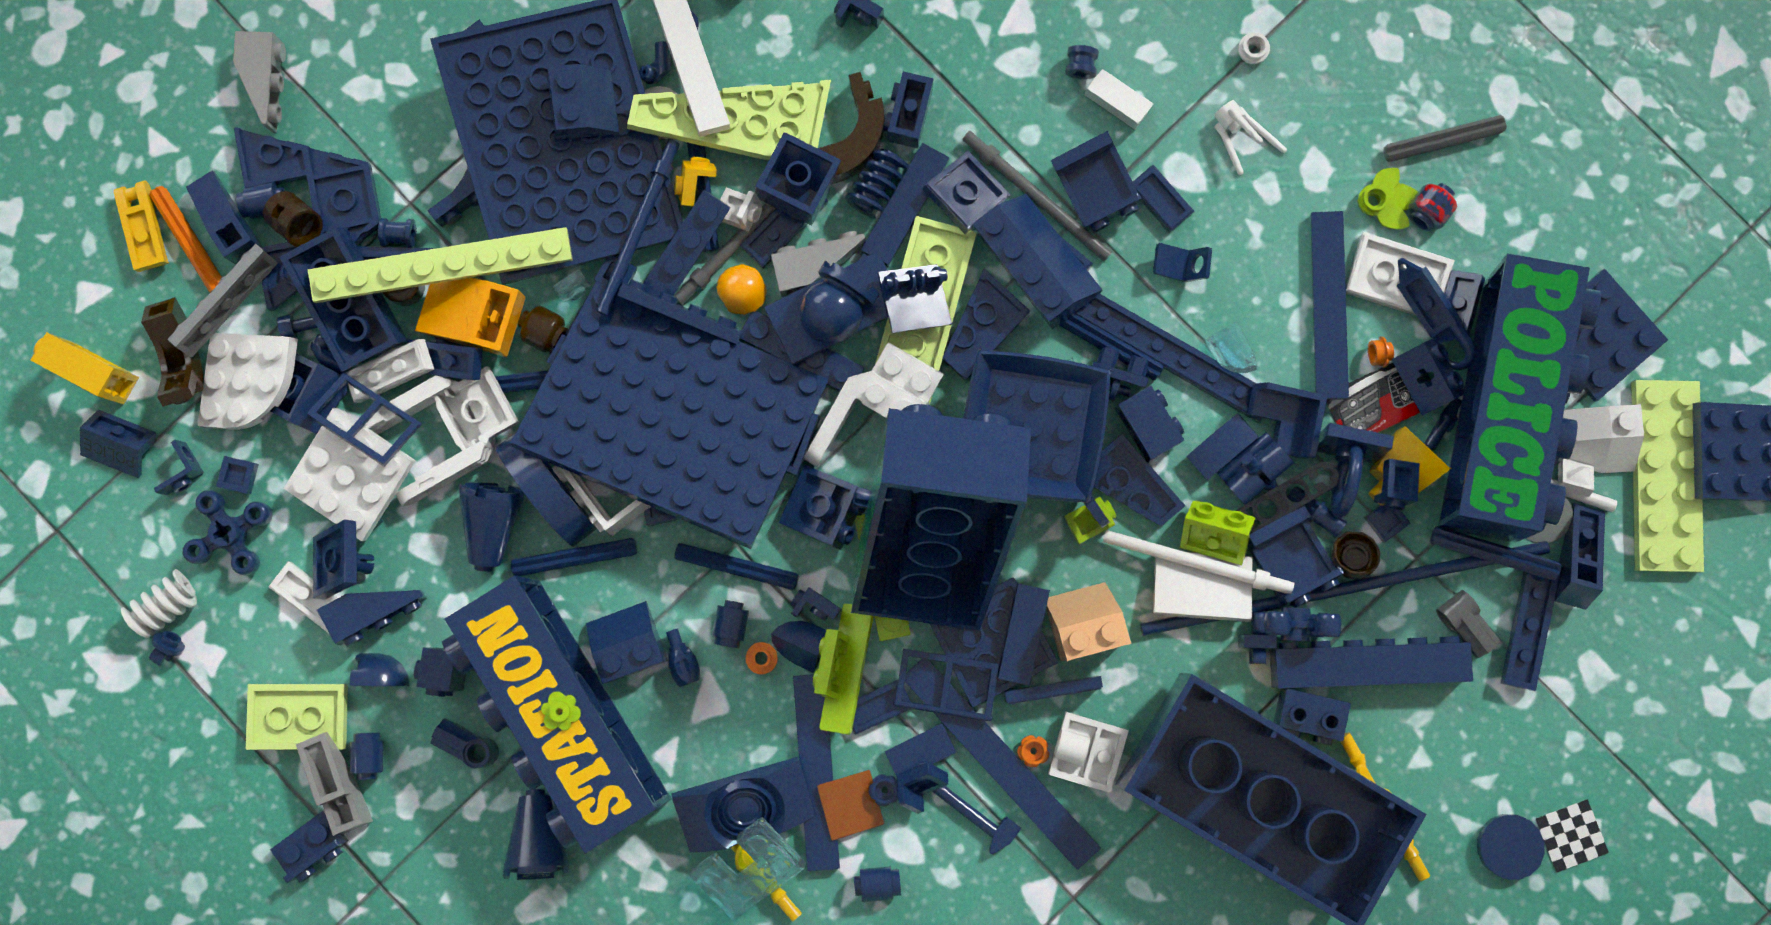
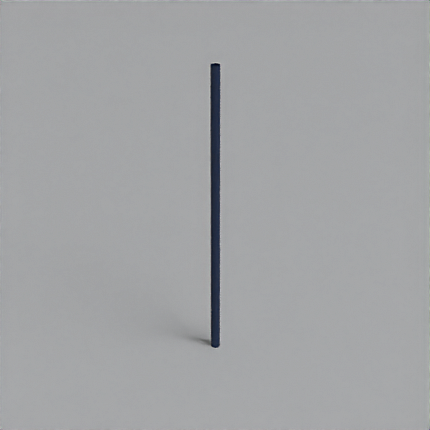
[1140,541,1550,636]

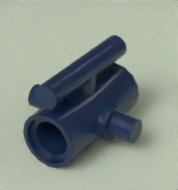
[1217,432,1294,505]

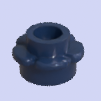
[869,774,898,806]

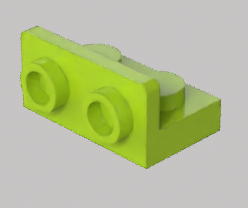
[1180,501,1255,565]

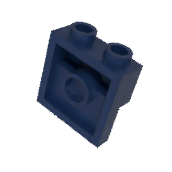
[779,465,866,550]

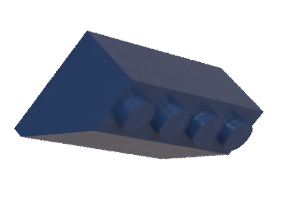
[973,194,1103,330]
[280,227,407,372]

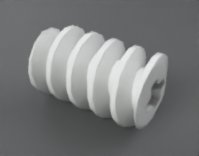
[121,569,197,638]

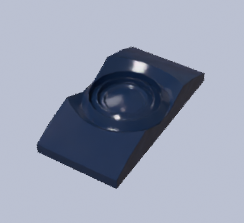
[671,757,816,853]

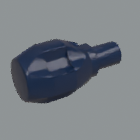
[666,628,700,687]

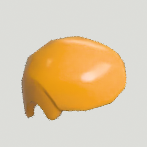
[716,264,767,315]

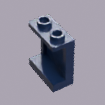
[1051,131,1143,232]
[1247,505,1344,608]

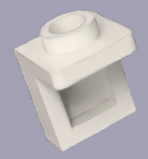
[720,187,762,232]

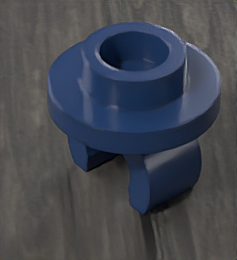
[149,631,185,666]

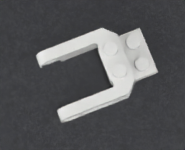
[804,343,944,467]
[364,366,519,507]

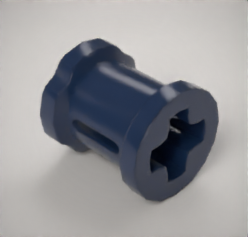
[378,218,417,247]

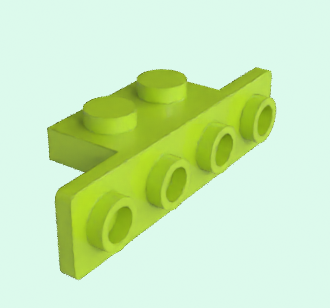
[813,603,874,735]

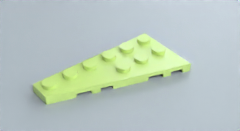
[627,80,831,161]

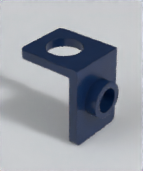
[1153,243,1212,282]
[154,439,204,495]

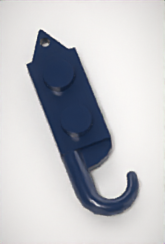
[1396,258,1476,371]

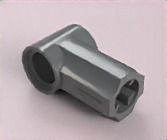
[1436,590,1501,658]

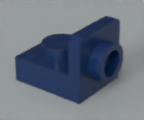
[834,0,884,28]
[1374,459,1420,510]
[790,587,842,621]

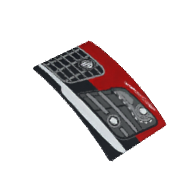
[1326,363,1420,433]

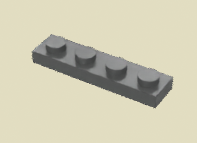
[167,244,278,358]

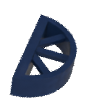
[496,432,597,547]

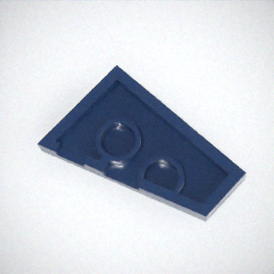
[942,268,1030,381]
[1093,434,1186,526]

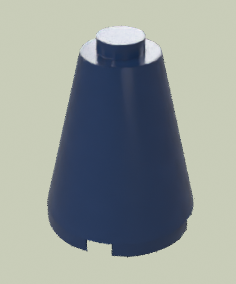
[459,482,524,572]
[503,789,570,880]

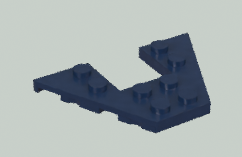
[234,127,381,311]

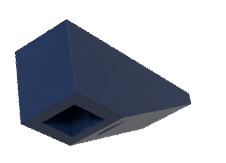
[186,170,263,264]
[317,590,427,647]

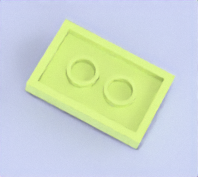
[246,684,348,750]

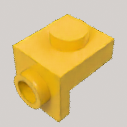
[674,157,717,206]

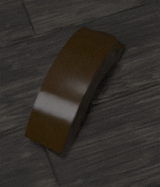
[818,72,884,184]
[141,297,203,407]

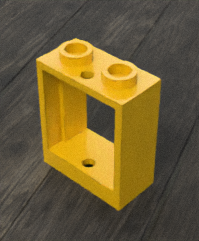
[30,332,139,405]

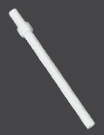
[1103,530,1294,595]

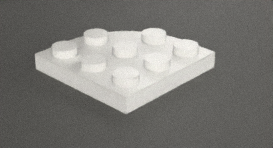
[198,333,298,430]

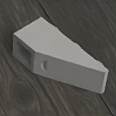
[233,31,286,133]
[771,231,865,297]

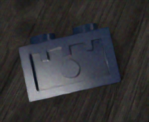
[270,810,349,883]

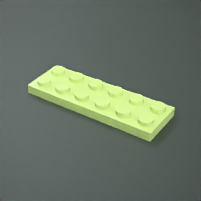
[875,216,977,405]
[1631,380,1704,572]

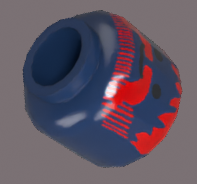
[1409,183,1458,231]

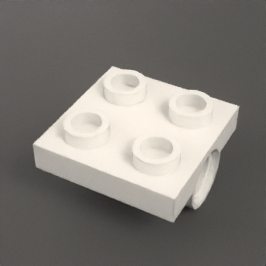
[1048,712,1129,793]

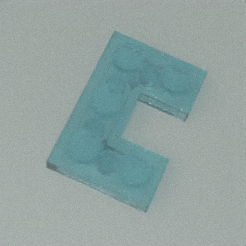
[689,817,806,921]

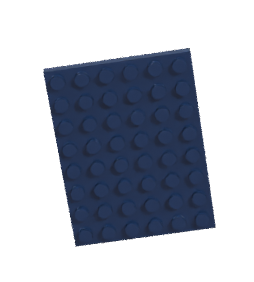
[430,0,683,285]
[511,281,829,549]

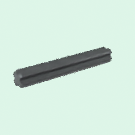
[1383,115,1507,162]

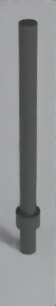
[962,131,1112,261]
[674,203,777,305]

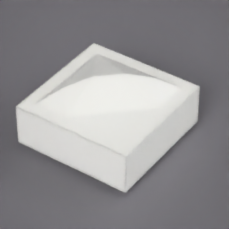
[1558,459,1594,497]

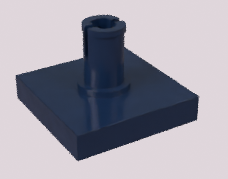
[313,519,374,600]

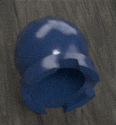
[800,261,879,344]

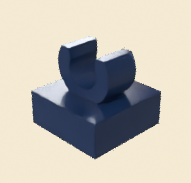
[1238,635,1277,664]

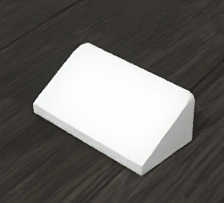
[1084,69,1153,130]

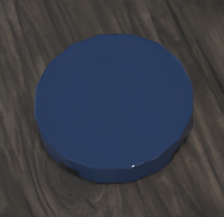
[1477,814,1545,880]

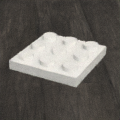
[283,408,416,541]

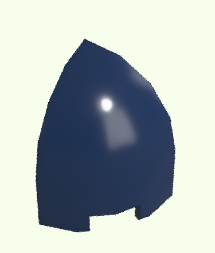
[771,621,826,673]
[349,653,410,686]

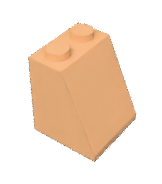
[1046,582,1131,661]

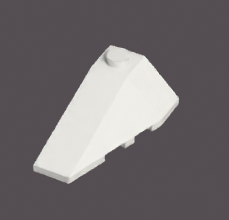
[1558,404,1644,473]

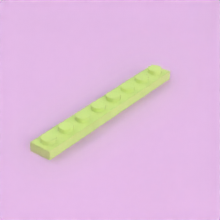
[308,227,573,303]

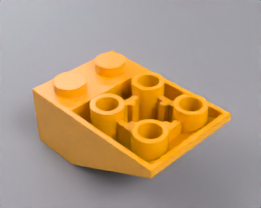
[415,278,526,357]

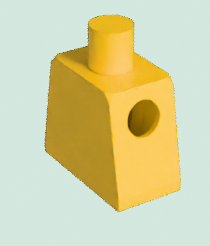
[1369,426,1451,506]

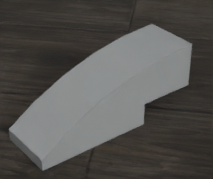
[296,732,373,836]

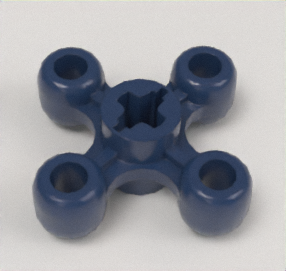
[182,490,273,575]
[1251,608,1342,641]

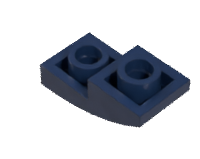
[1186,413,1259,480]

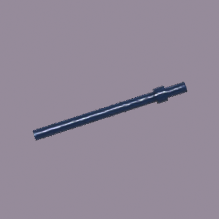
[596,139,680,316]

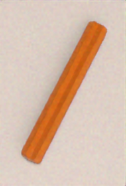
[149,186,222,293]

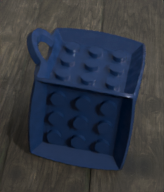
[963,348,1113,528]

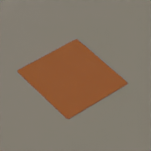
[817,770,884,840]

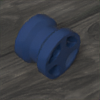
[1065,45,1099,79]

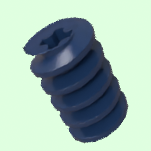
[845,149,910,219]

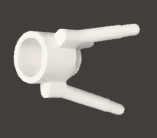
[1214,100,1287,175]

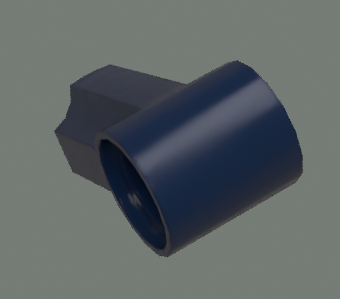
[430,718,499,769]

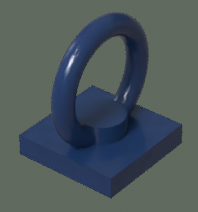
[1317,423,1394,518]

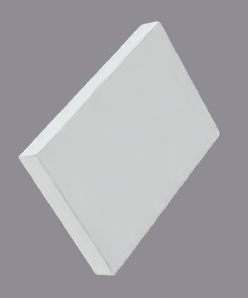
[1346,232,1455,316]
[1153,552,1253,622]

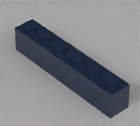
[1269,636,1473,688]

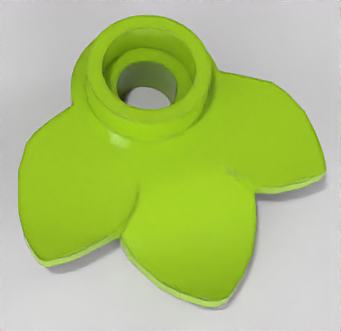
[1358,168,1418,230]

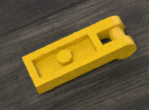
[114,180,169,272]

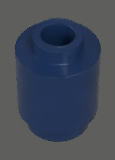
[236,182,285,219]
[712,600,749,648]
[350,733,383,780]
[854,866,901,902]

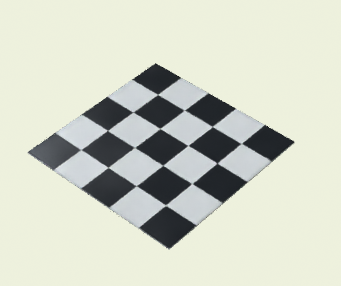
[1535,799,1609,873]

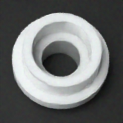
[1238,33,1270,64]

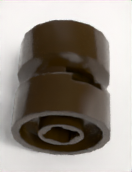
[263,191,323,247]

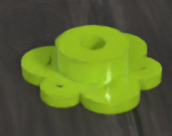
[541,691,581,731]

